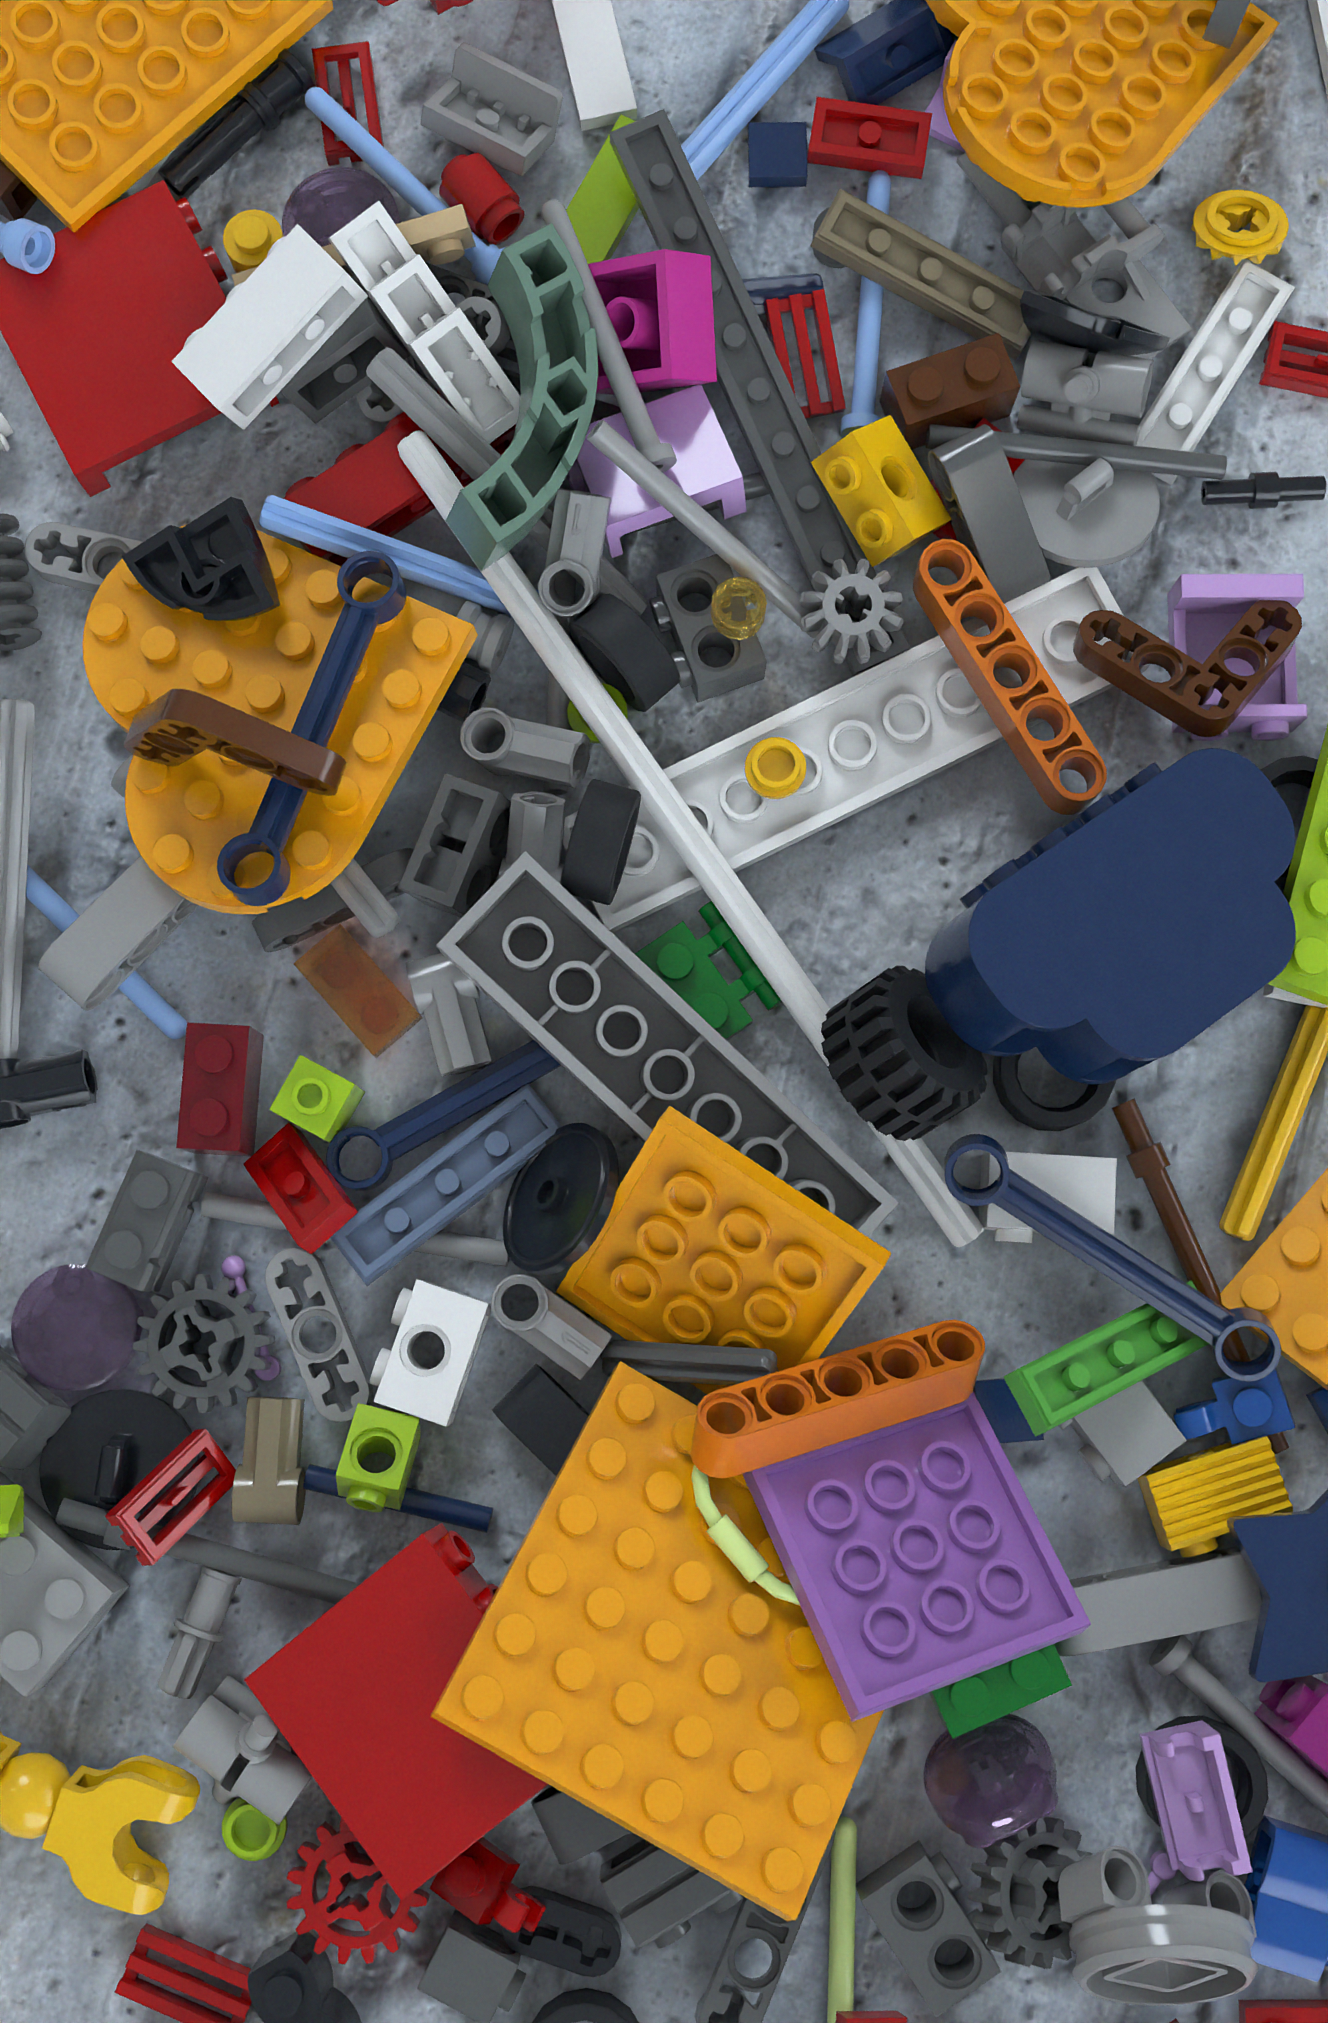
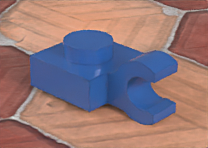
[1174,1367,1295,1445]

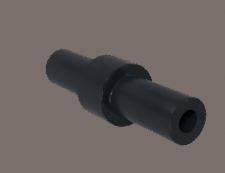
[1201,472,1326,509]

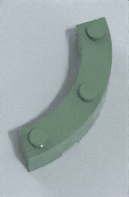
[446,223,598,572]

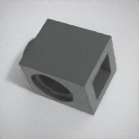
[417,1909,526,2023]

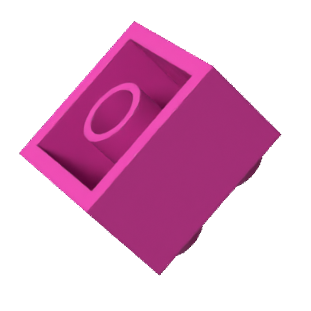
[588,249,717,395]

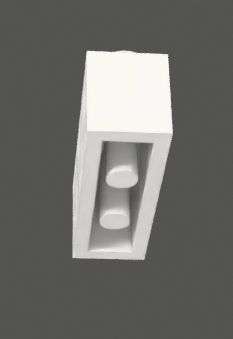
[171,224,368,430]

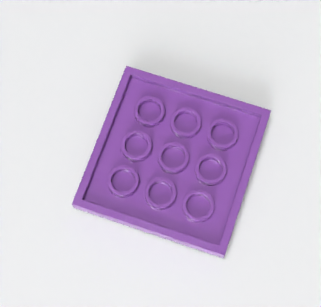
[743,1392,1091,1722]

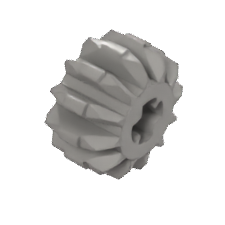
[800,558,903,664]

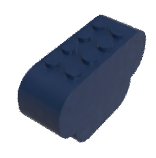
[925,748,1296,1085]

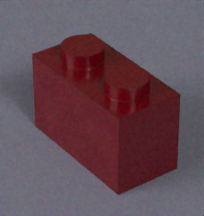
[176,1022,264,1157]

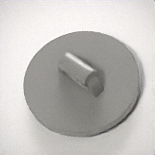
[1013,437,1160,567]

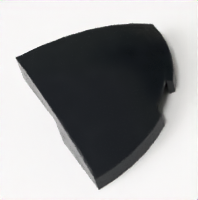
[1020,290,1170,356]
[122,497,280,621]

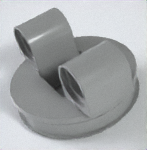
[1058,1846,1258,2006]

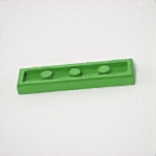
[1003,1280,1209,1437]

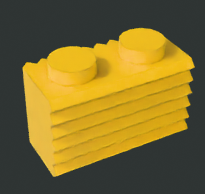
[1137,1436,1293,1557]

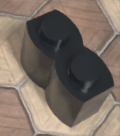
[248,1932,362,2023]

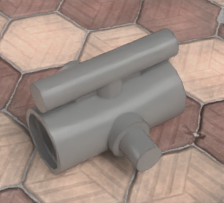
[1017,340,1154,446]
[173,1675,313,1825]

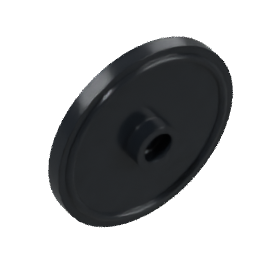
[503,1123,619,1276]
[39,1389,200,1550]

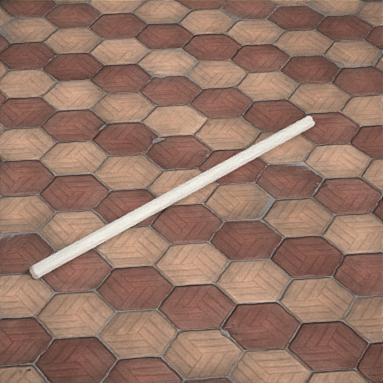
[397,430,983,1247]

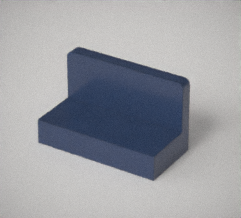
[814,0,954,105]

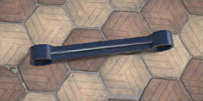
[217,551,407,906]
[326,1040,561,1191]
[944,1134,1281,1381]

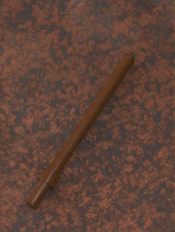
[1112,1098,1289,1454]

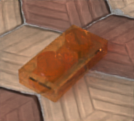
[293,924,423,1058]

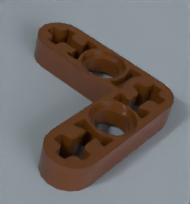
[1073,600,1302,737]
[124,688,347,796]

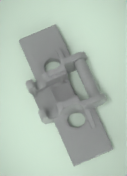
[957,152,1192,359]

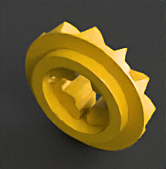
[1191,190,1289,266]

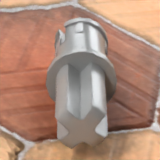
[158,1566,242,1699]

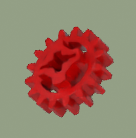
[286,1817,430,1965]

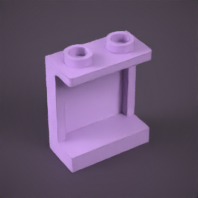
[567,384,747,558]
[1167,574,1308,741]

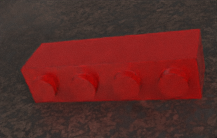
[283,391,516,567]

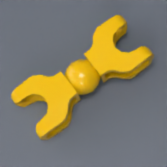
[0,1732,200,1915]

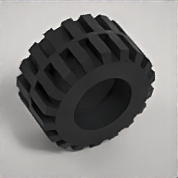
[821,966,988,1141]

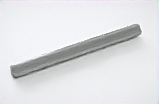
[366,347,648,616]
[0,699,35,1059]

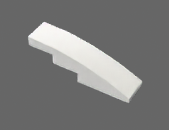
[327,201,520,444]

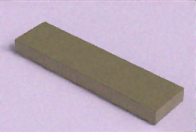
[810,188,1031,360]

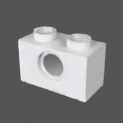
[370,1279,492,1427]

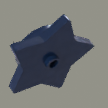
[1227,1489,1328,1682]

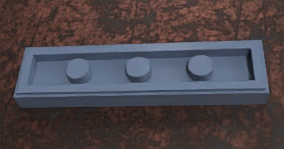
[330,1084,562,1286]

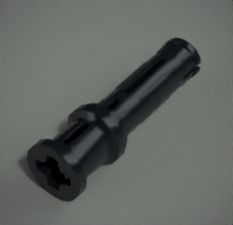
[158,48,316,199]

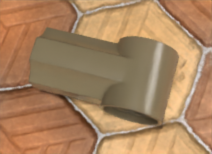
[231,1396,306,1525]

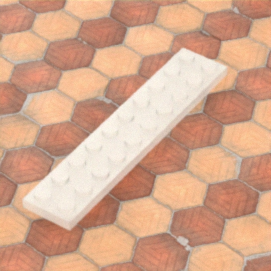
[562,567,1150,933]

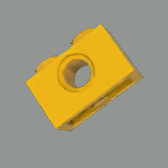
[810,414,952,567]

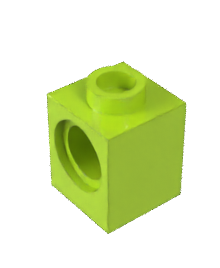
[269,1055,365,1143]
[335,1403,421,1513]

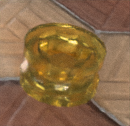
[711,577,767,640]

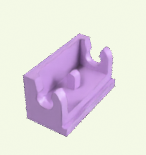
[1139,1720,1252,1881]

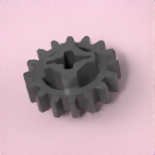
[133,1274,275,1413]
[968,1813,1092,1969]

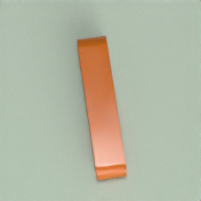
[913,539,1107,815]
[690,1320,985,1479]

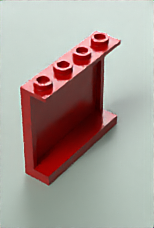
[0,180,279,497]
[244,1523,548,1901]

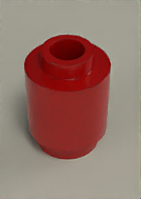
[439,153,525,245]

